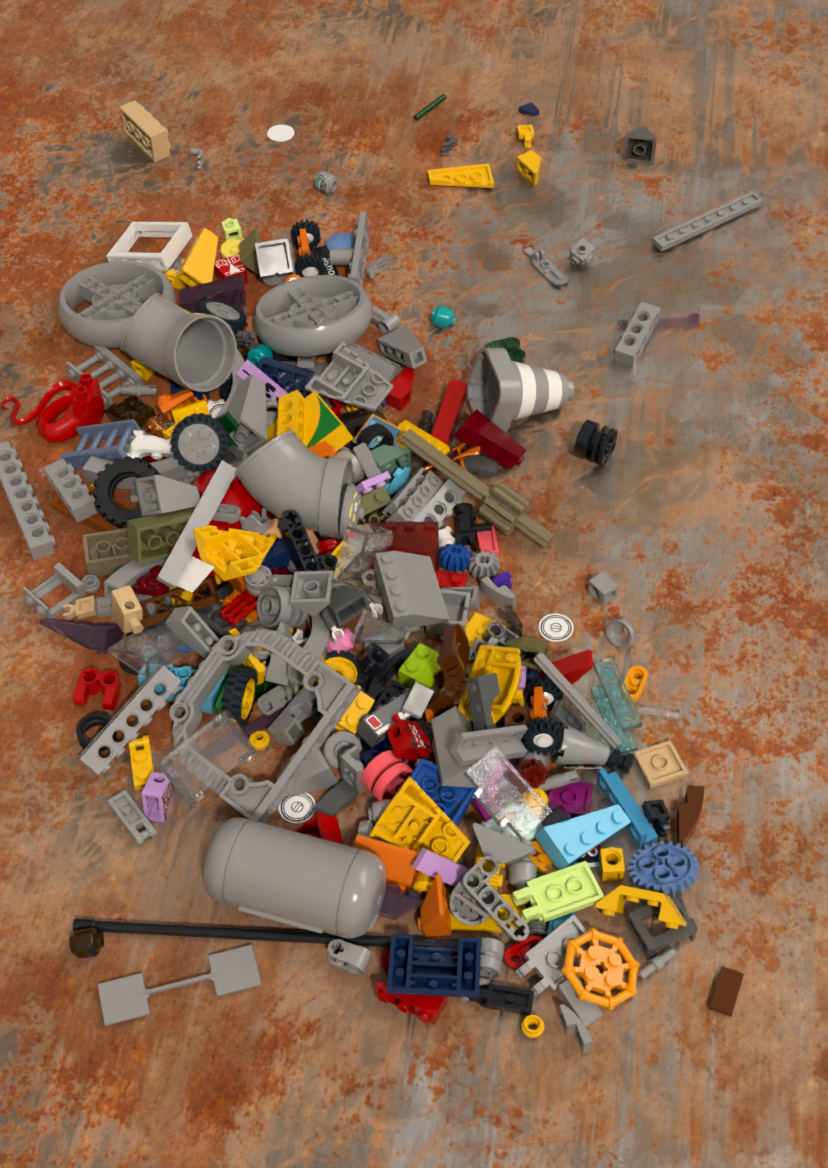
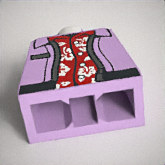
[141,770,174,823]

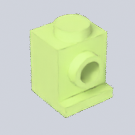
[221,218,242,241]

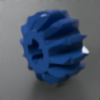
[439,543,471,573]

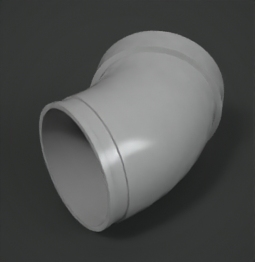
[120,293,237,392]
[235,430,353,539]

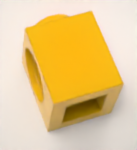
[599,847,625,882]

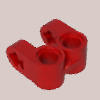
[73,668,122,710]

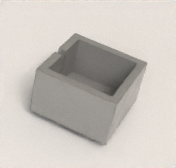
[426,589,471,635]

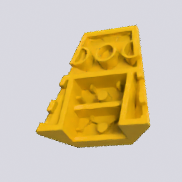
[368,776,470,862]

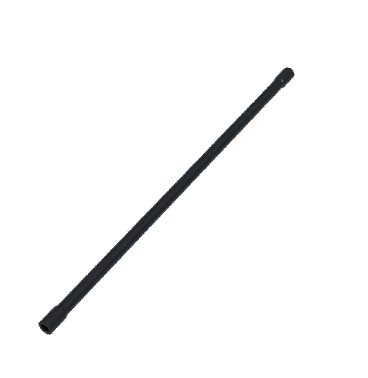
[73,918,459,948]

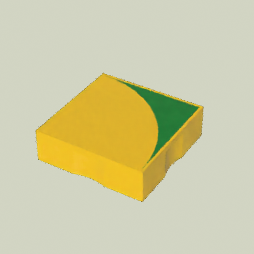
[265,391,353,452]

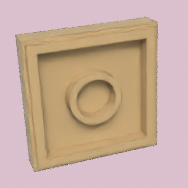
[633,740,688,789]

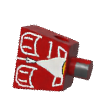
[214,254,248,290]

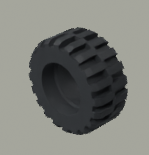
[93,456,161,528]

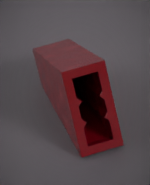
[453,409,527,470]

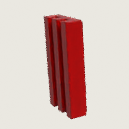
[219,590,258,627]

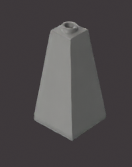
[226,374,268,453]

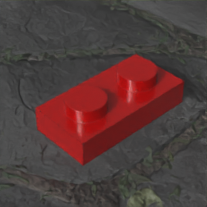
[434,570,467,589]

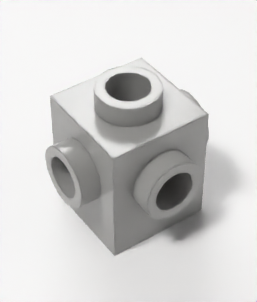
[569,238,595,268]

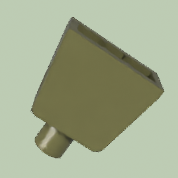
[505,636,549,669]

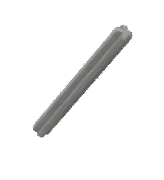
[533,653,622,749]

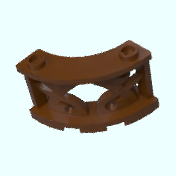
[428,623,470,717]

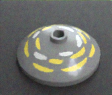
[340,483,365,540]

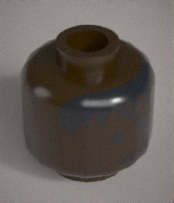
[69,928,104,959]

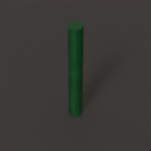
[414,94,447,121]

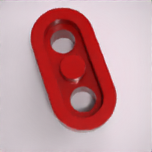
[504,935,543,970]

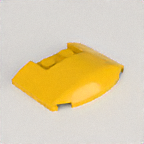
[458,645,521,724]

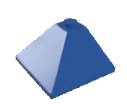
[411,758,477,827]

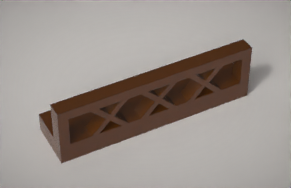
[139,577,220,628]

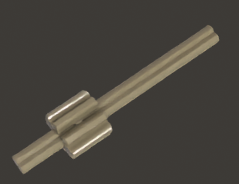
[400,429,555,549]

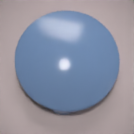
[326,232,356,252]

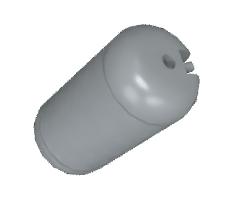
[203,817,387,938]

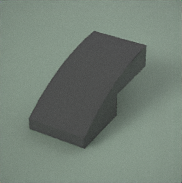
[459,455,500,477]
[313,780,359,817]

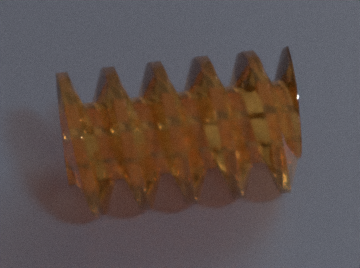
[142,414,170,440]

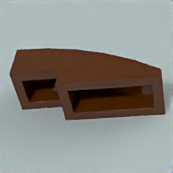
[677,785,704,848]

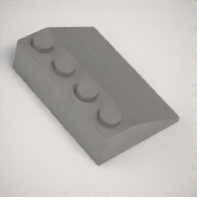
[374,551,450,631]

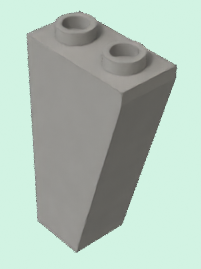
[377,325,427,369]

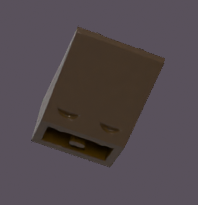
[104,396,160,433]

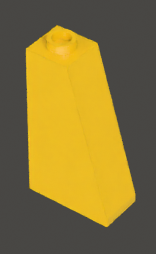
[175,228,218,296]

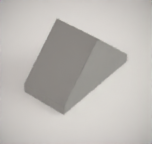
[401,680,434,720]

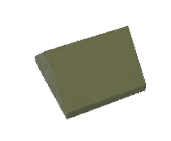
[239,229,260,275]

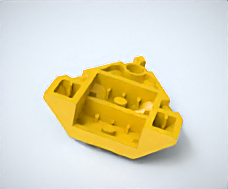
[193,525,277,581]

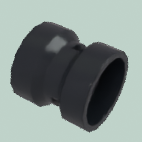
[608,749,634,775]

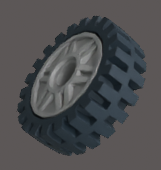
[196,298,247,335]

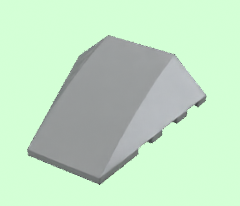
[305,341,394,412]

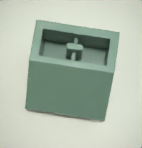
[370,445,411,487]

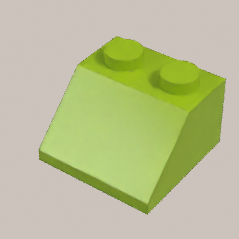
[398,643,441,698]

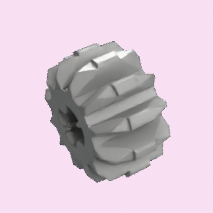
[468,549,500,581]

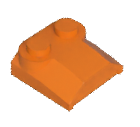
[156,389,194,423]

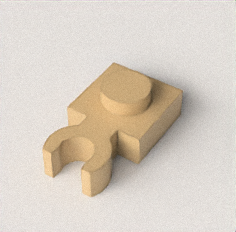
[63,595,97,620]

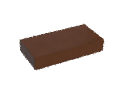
[709,967,744,1017]

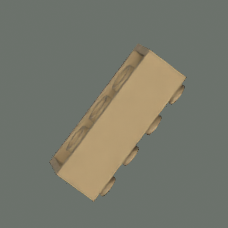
[120,100,171,162]

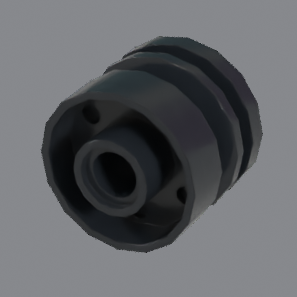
[574,419,618,465]

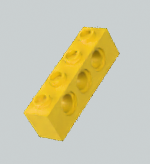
[276,390,307,444]

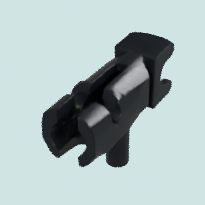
[456,503,492,552]

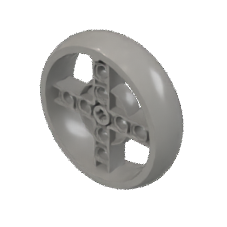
[57,261,176,348]
[254,275,373,357]

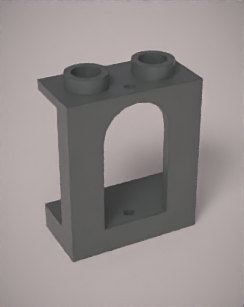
[626,894,697,960]

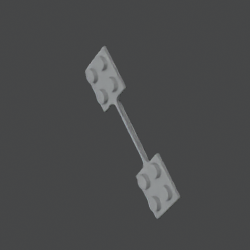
[98,945,261,1026]

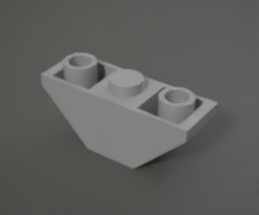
[473,821,537,866]

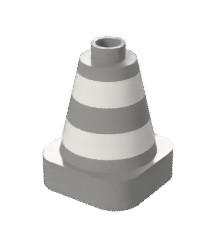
[466,348,574,433]

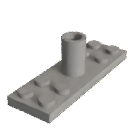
[330,211,370,287]

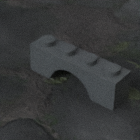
[465,673,501,736]

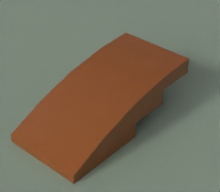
[52,485,134,532]

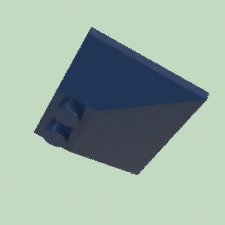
[387,934,481,998]

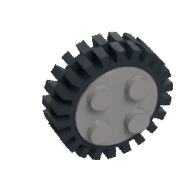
[170,413,230,473]

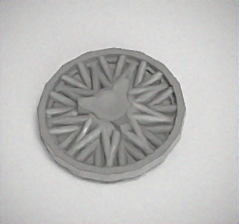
[323,731,362,769]

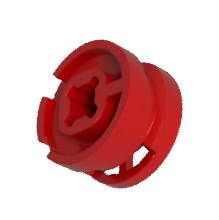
[316,539,342,556]

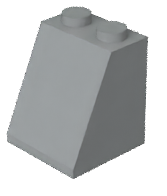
[135,475,200,516]

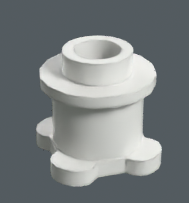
[434,527,456,550]

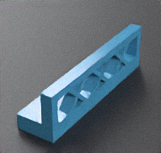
[597,768,658,849]

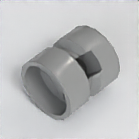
[480,938,505,980]

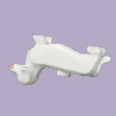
[127,430,174,460]

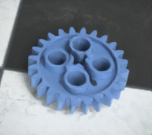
[628,840,699,897]

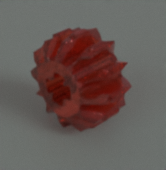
[511,759,548,792]

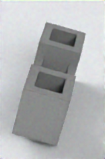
[268,687,316,746]

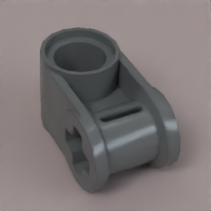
[483,622,519,647]

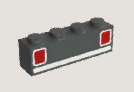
[356,687,431,748]

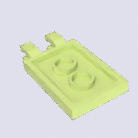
[512,861,605,923]

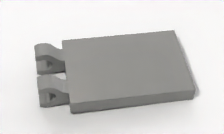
[515,914,590,997]

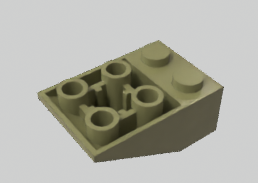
[358,486,408,550]

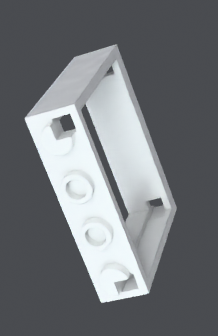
[106,222,193,271]

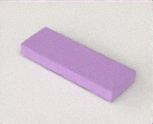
[412,847,470,887]

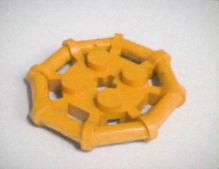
[561,928,640,1010]

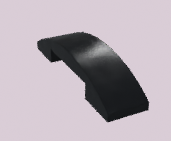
[368,645,417,708]

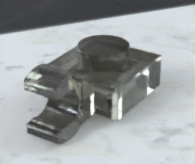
[498,604,523,637]

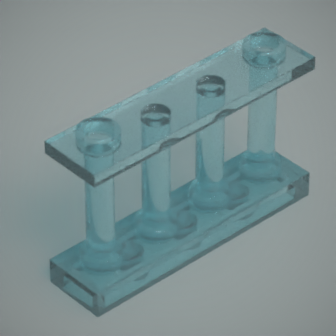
[590,657,642,754]

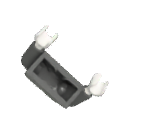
[321,585,383,644]

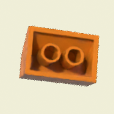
[354,834,419,896]

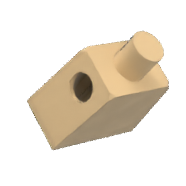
[111,585,144,634]

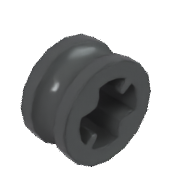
[527,921,546,939]

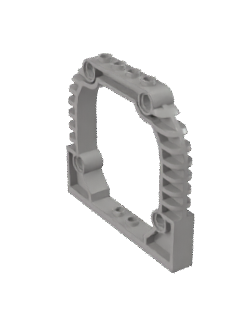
[169,629,361,824]

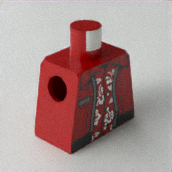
[387,712,433,761]

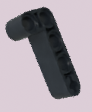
[279,510,339,574]

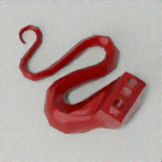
[1,374,105,442]

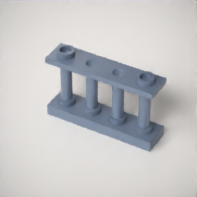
[60,419,142,470]

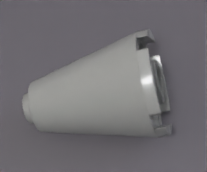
[553,724,612,765]

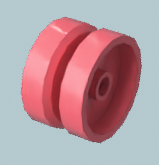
[361,750,414,801]

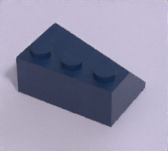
[258,357,315,410]

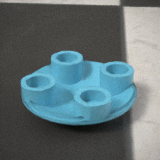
[385,466,411,496]

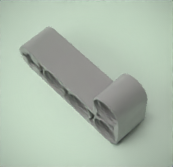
[461,856,529,942]

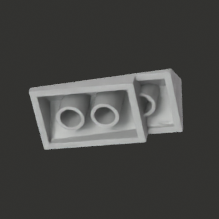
[430,706,484,788]

